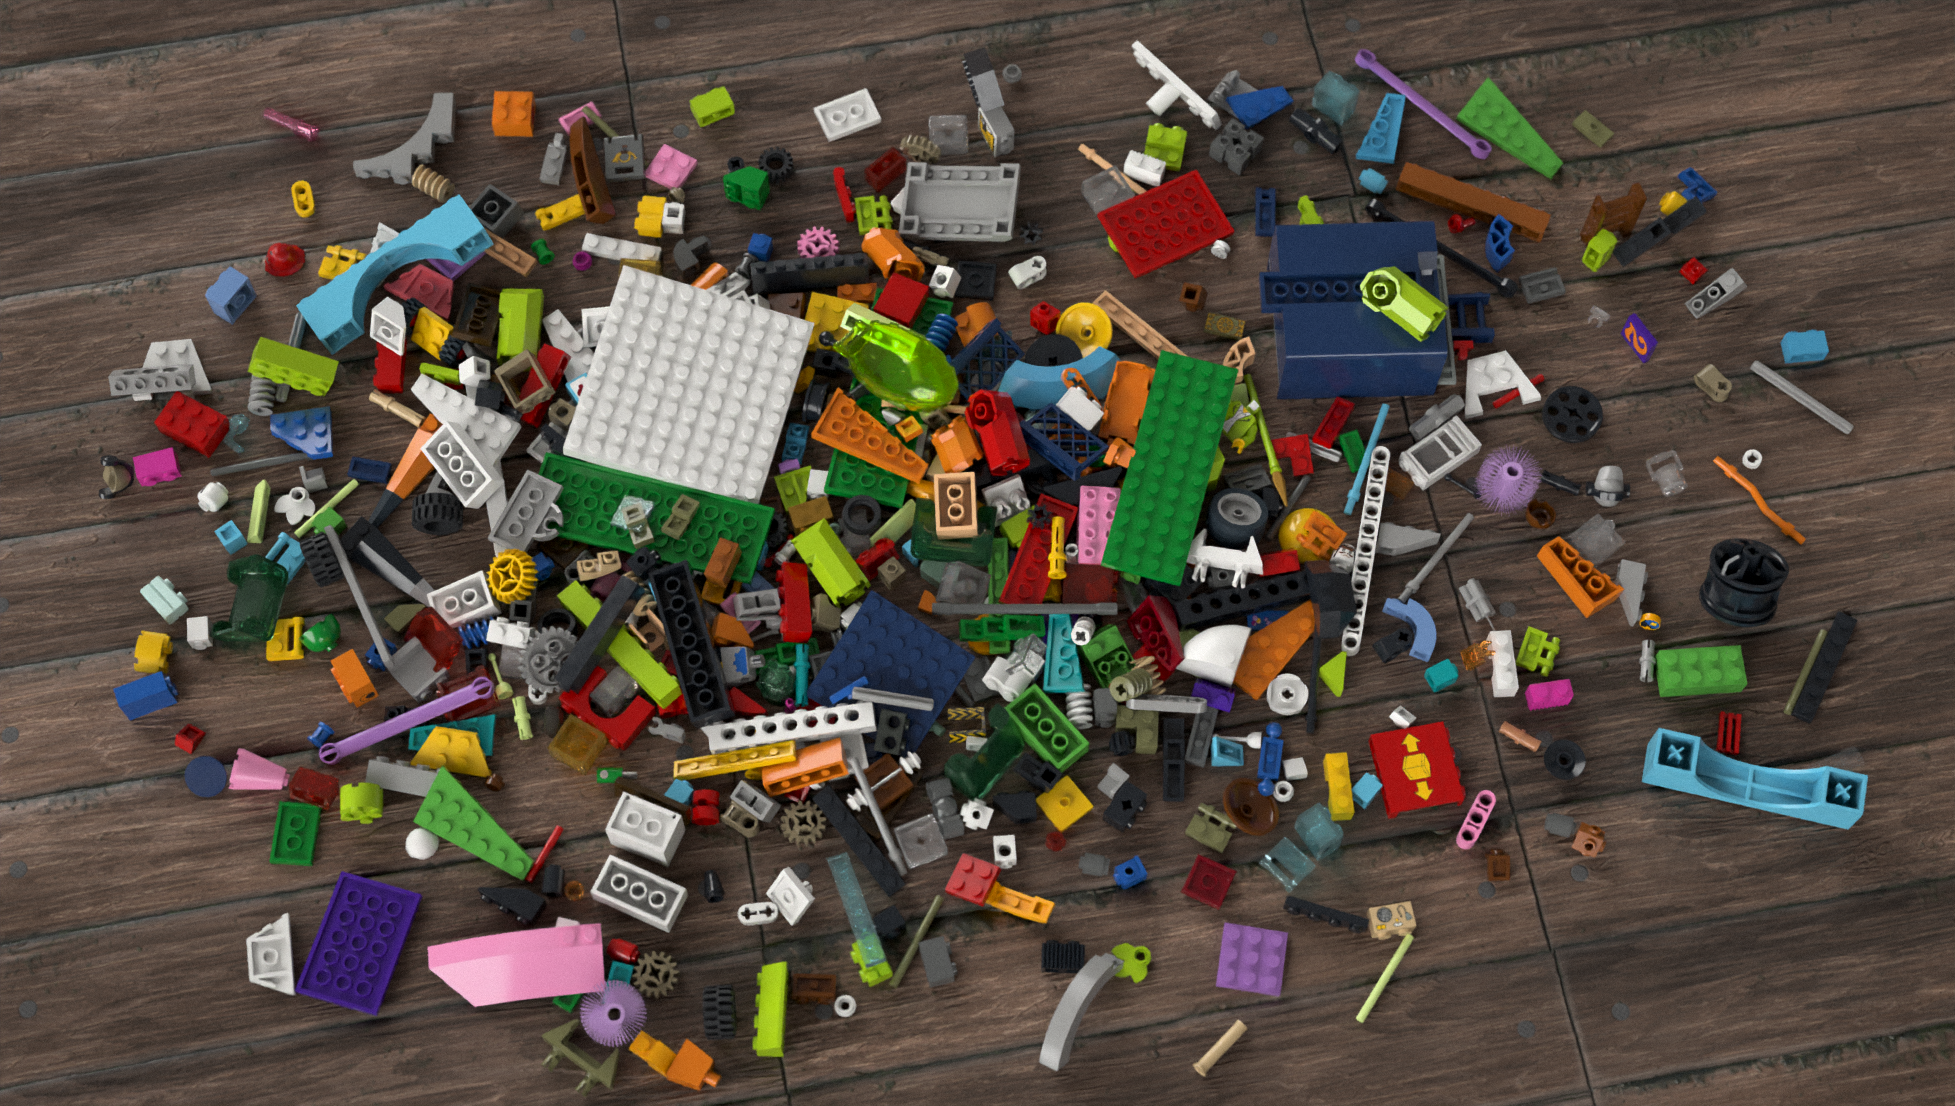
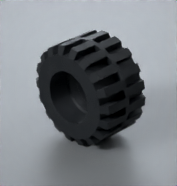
[411,492,464,535]
[300,532,344,588]
[703,984,737,1040]

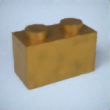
[788,496,834,536]

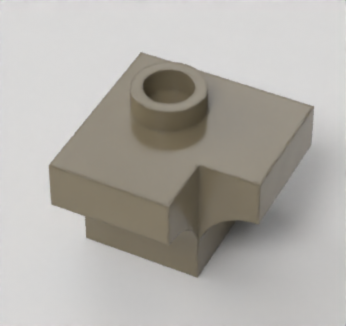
[810,593,841,633]

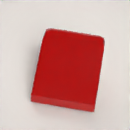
[175,723,206,754]
[784,786,812,804]

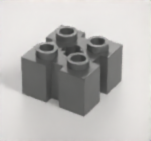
[1209,118,1264,176]

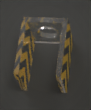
[948,707,986,743]

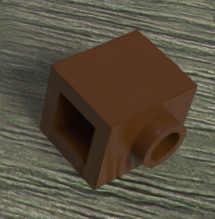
[1179,282,1208,312]

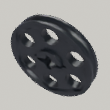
[1542,386,1603,443]

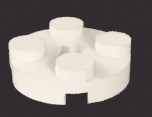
[1266,674,1308,715]

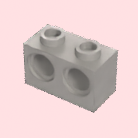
[733,589,781,618]
[730,780,781,822]

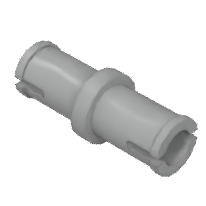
[1639,640,1656,682]

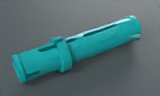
[794,644,810,707]

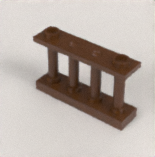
[1580,182,1647,246]

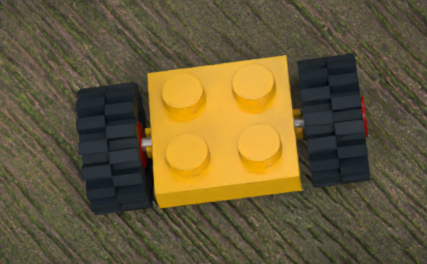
[402,297,475,369]

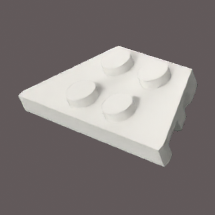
[247,913,296,995]

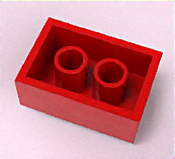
[154,391,232,458]

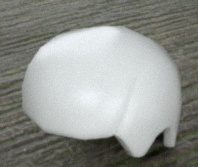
[405,828,439,860]

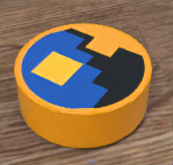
[1640,613,1661,630]

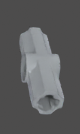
[1409,394,1465,441]

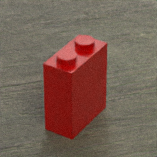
[873,272,929,329]

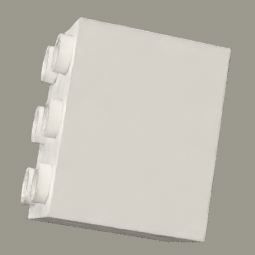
[605,792,685,867]

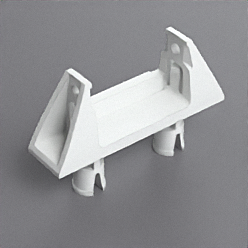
[1186,529,1263,588]

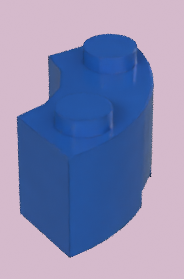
[1485,214,1515,273]

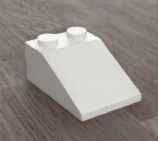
[427,571,502,631]

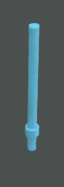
[1343,404,1390,515]

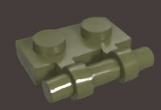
[1185,802,1237,854]

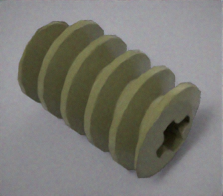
[1110,668,1153,702]

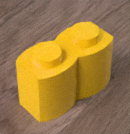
[634,196,667,238]

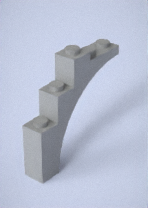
[353,93,456,184]

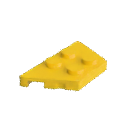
[411,726,492,777]

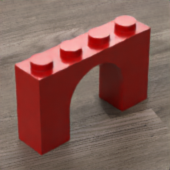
[559,665,656,751]

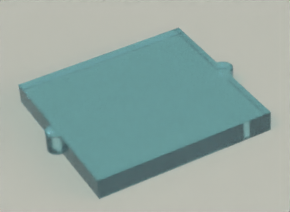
[610,495,656,533]

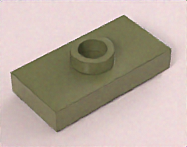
[1572,110,1614,148]

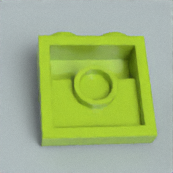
[1144,123,1187,171]

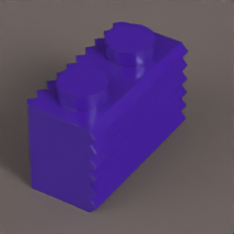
[1191,678,1236,713]

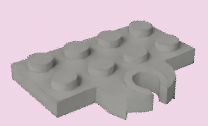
[488,470,564,553]

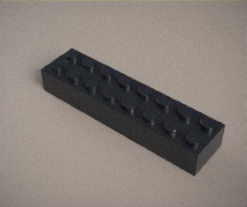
[648,560,736,729]

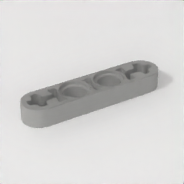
[1126,694,1207,713]

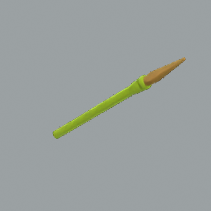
[1244,374,1288,507]

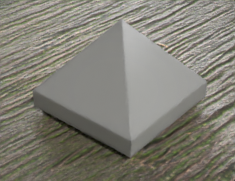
[882,408,906,426]

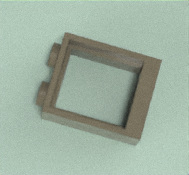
[494,349,556,414]

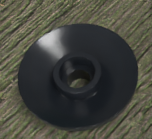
[1544,740,1586,780]

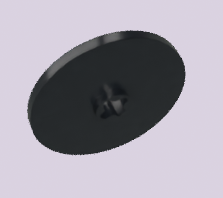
[1024,334,1083,367]

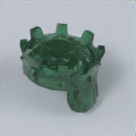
[756,659,796,707]

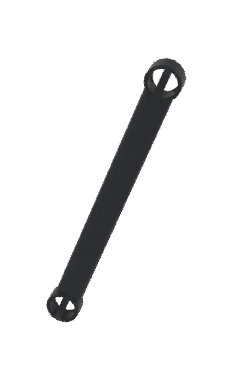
[1365,199,1518,298]

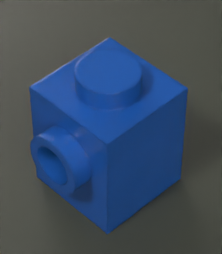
[748,233,773,262]

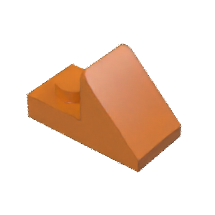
[1103,437,1136,468]

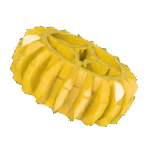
[486,549,538,604]

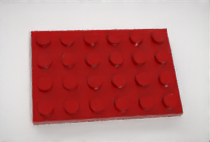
[1097,170,1235,279]

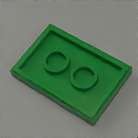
[269,801,322,866]

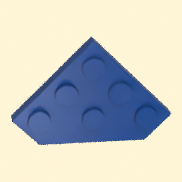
[270,406,333,460]

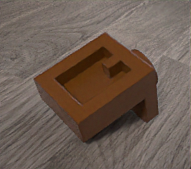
[1485,849,1510,881]

